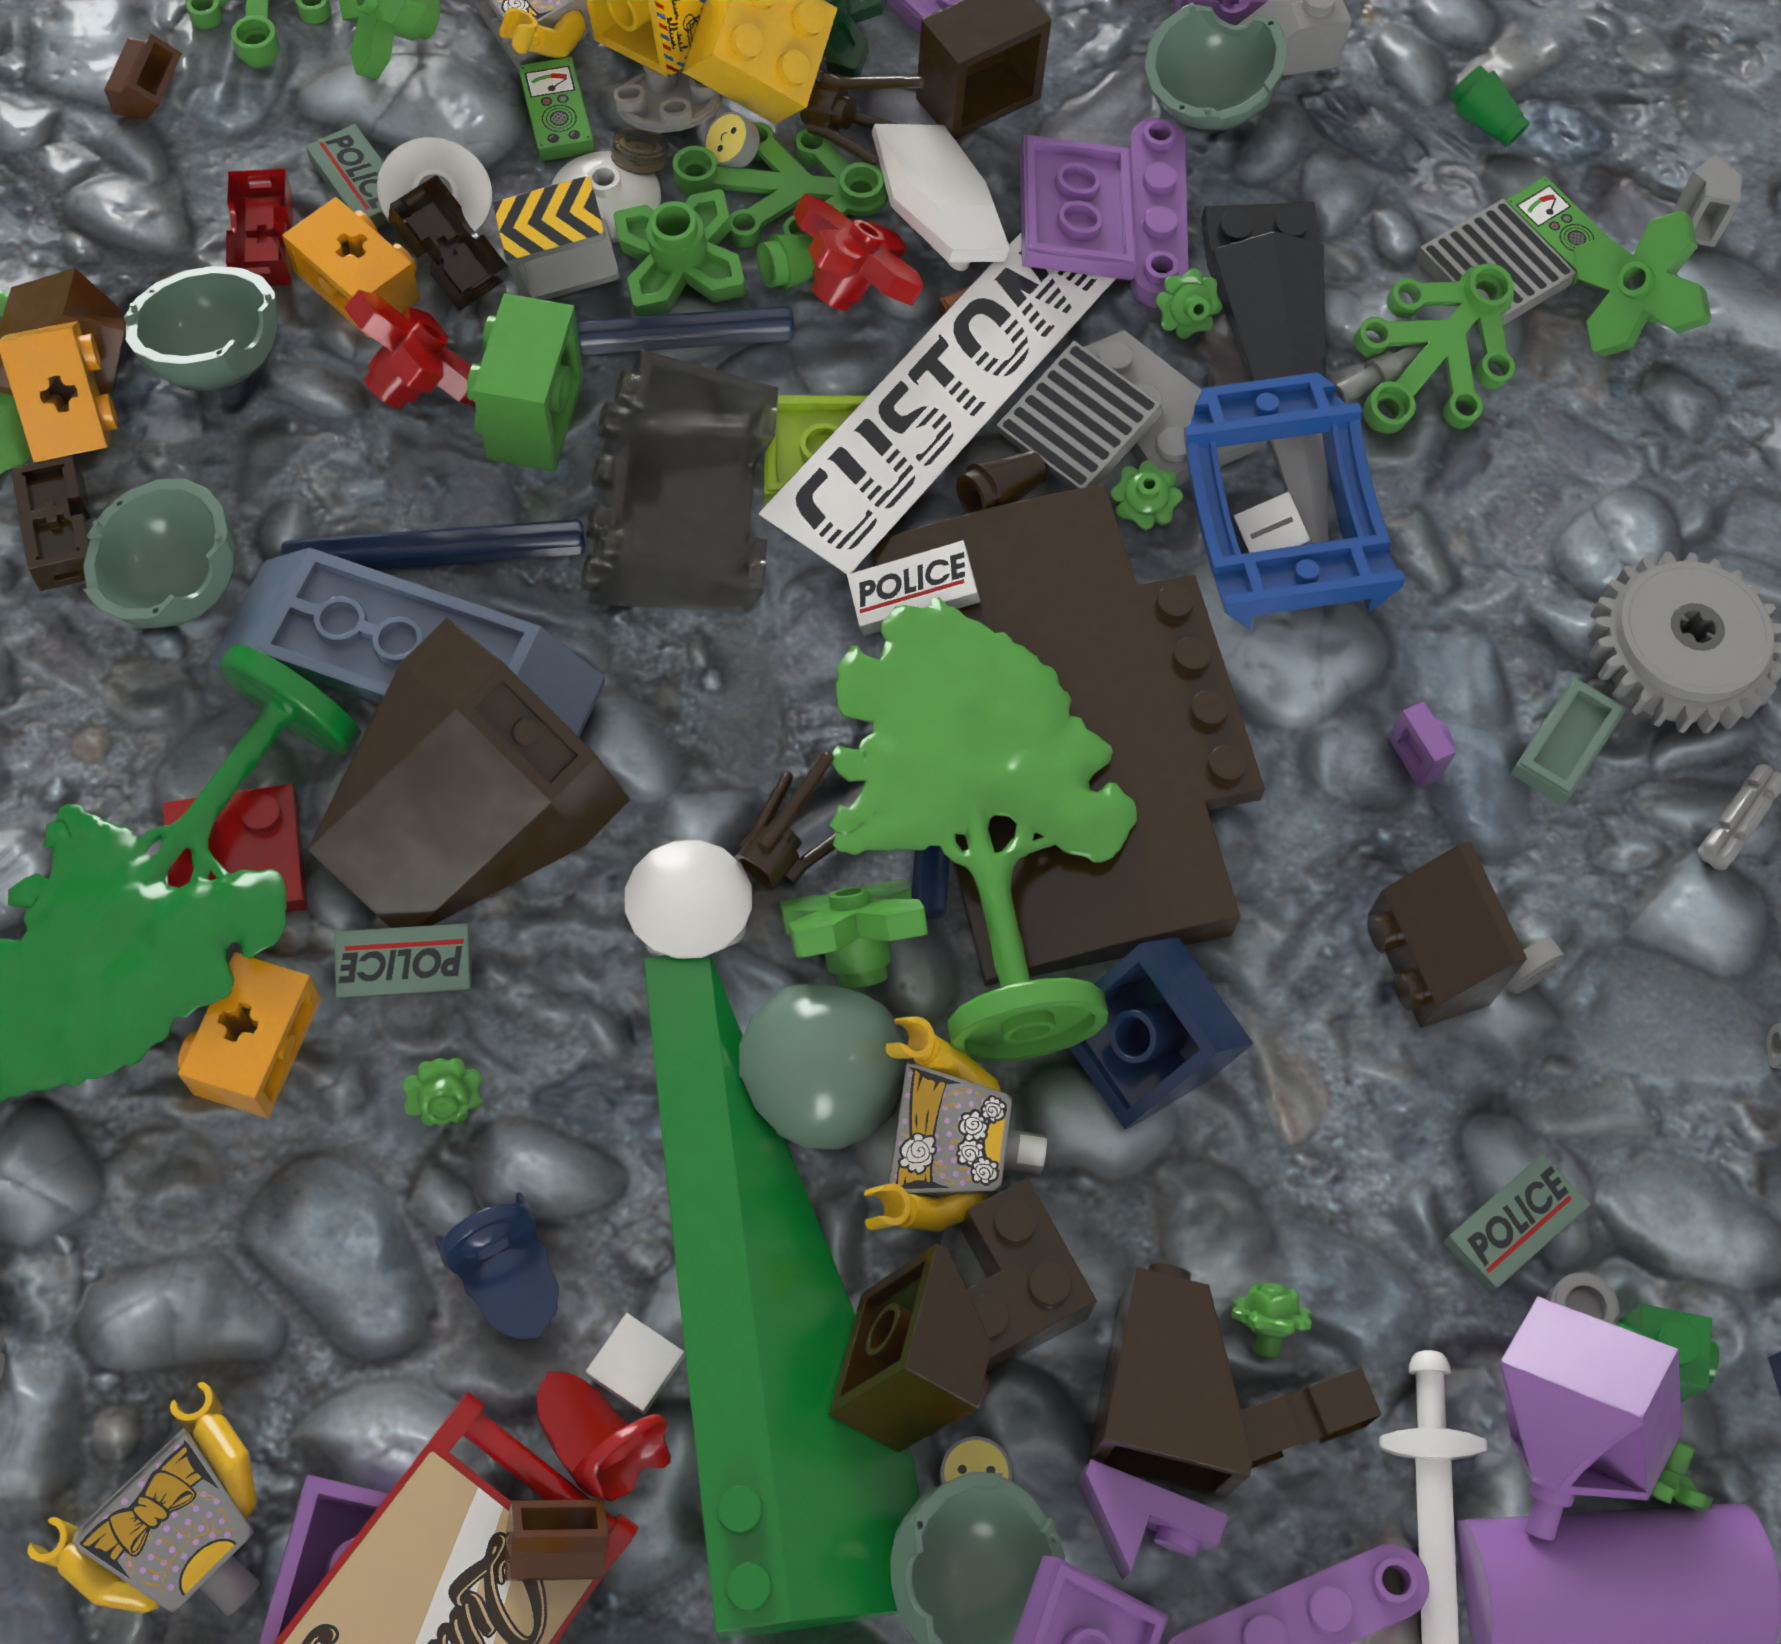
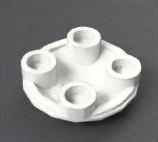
[625,840,752,959]

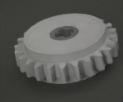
[1587,552,1781,734]

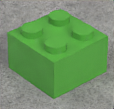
[467,293,584,472]

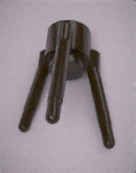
[800,72,926,165]
[735,751,836,888]

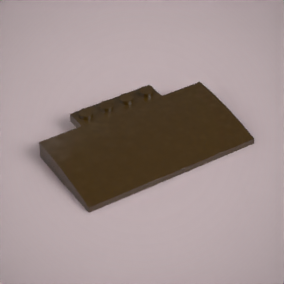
[871,484,1265,986]

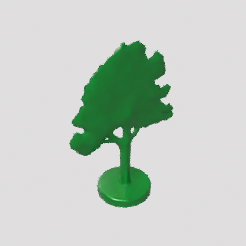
[0,644,362,1102]

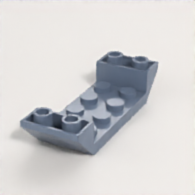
[209,547,605,737]

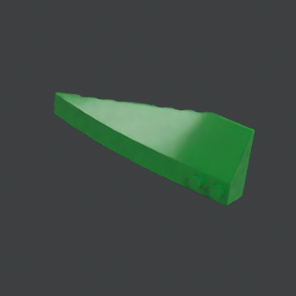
[643,955,920,1641]

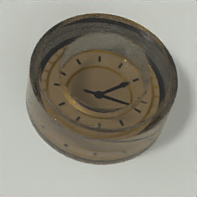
[611,126,668,175]

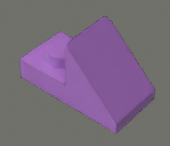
[1078,1459,1228,1580]

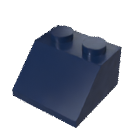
[1070,937,1254,1129]

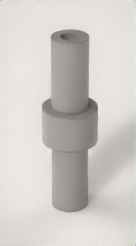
[1334,345,1426,404]

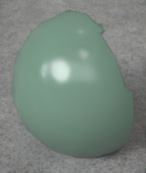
[1144,3,1288,130]
[124,266,278,391]
[83,478,236,628]
[739,984,907,1149]
[890,1472,1065,1644]

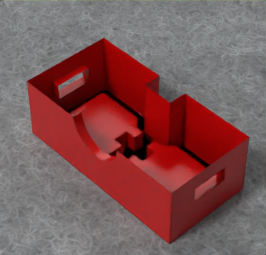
[226,169,293,286]

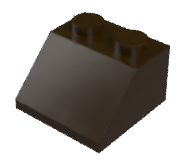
[1367,841,1527,1028]
[828,1243,992,1453]

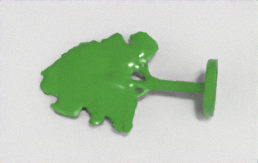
[829,598,1137,1063]

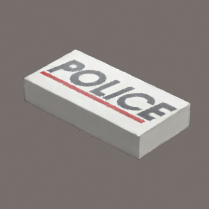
[847,540,981,636]

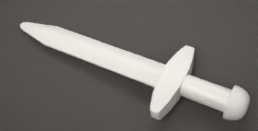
[1378,1350,1488,1644]

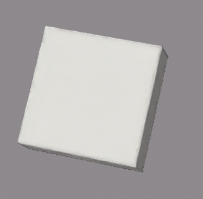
[585,1313,685,1416]

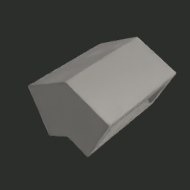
[1671,154,1742,248]

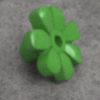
[1651,1440,1713,1510]

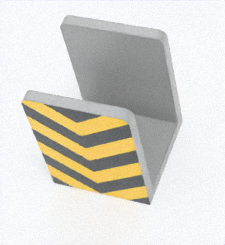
[493,176,620,300]

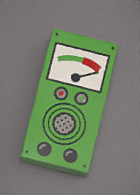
[518,57,594,162]
[1505,176,1609,286]

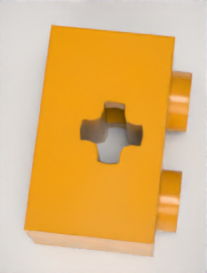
[282,197,420,338]
[0,321,119,463]
[178,952,322,1119]

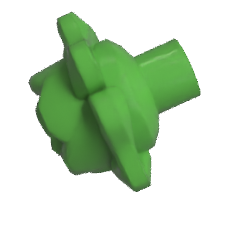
[1155,268,1223,339]
[1110,460,1183,531]
[403,1058,483,1126]
[1231,1282,1312,1357]

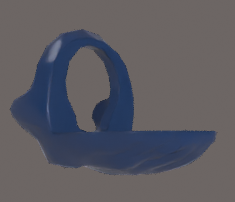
[435,1192,559,1340]

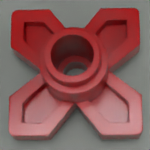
[793,193,924,311]
[344,289,476,409]

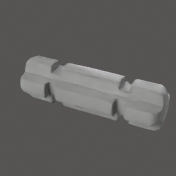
[1698,764,1781,870]

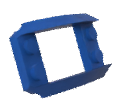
[1184,372,1405,631]

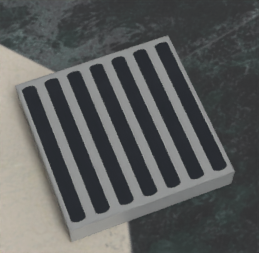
[1415,199,1576,326]
[996,341,1163,490]

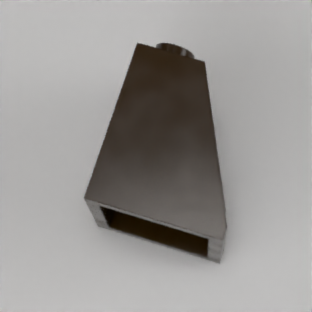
[1086,1263,1253,1499]

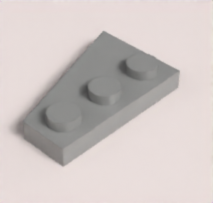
[1084,330,1261,487]

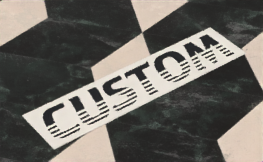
[759,233,1116,574]

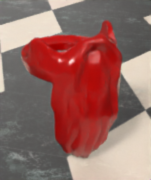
[536,1371,671,1502]

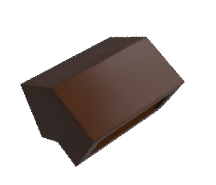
[104,33,182,120]
[505,1499,609,1581]

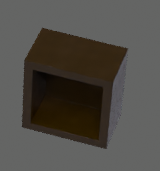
[916,0,1052,139]

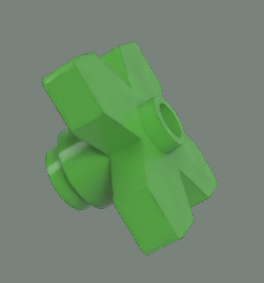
[338,0,440,80]
[613,189,747,317]
[1574,210,1711,357]
[779,879,928,988]

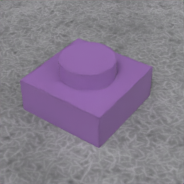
[1388,701,1456,789]

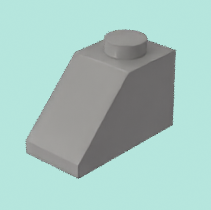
[1238,0,1352,76]

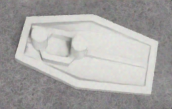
[872,124,1010,271]

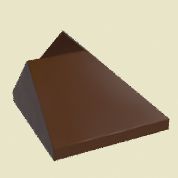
[0,268,127,404]

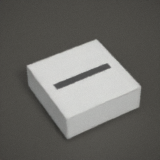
[1233,492,1312,553]

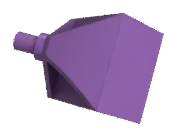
[1500,1297,1682,1540]

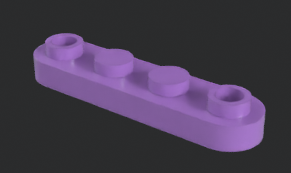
[1129,118,1189,308]
[1165,1544,1429,1644]

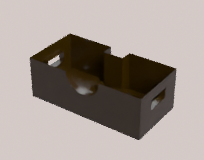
[388,175,508,311]
[11,455,91,591]
[1241,1367,1382,1469]

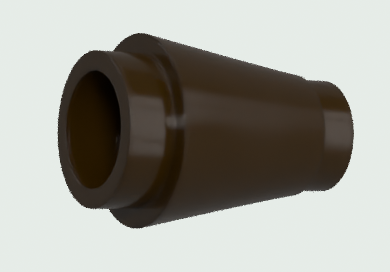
[956,450,1047,514]

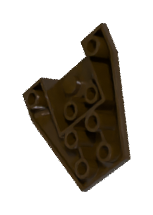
[307,618,630,928]

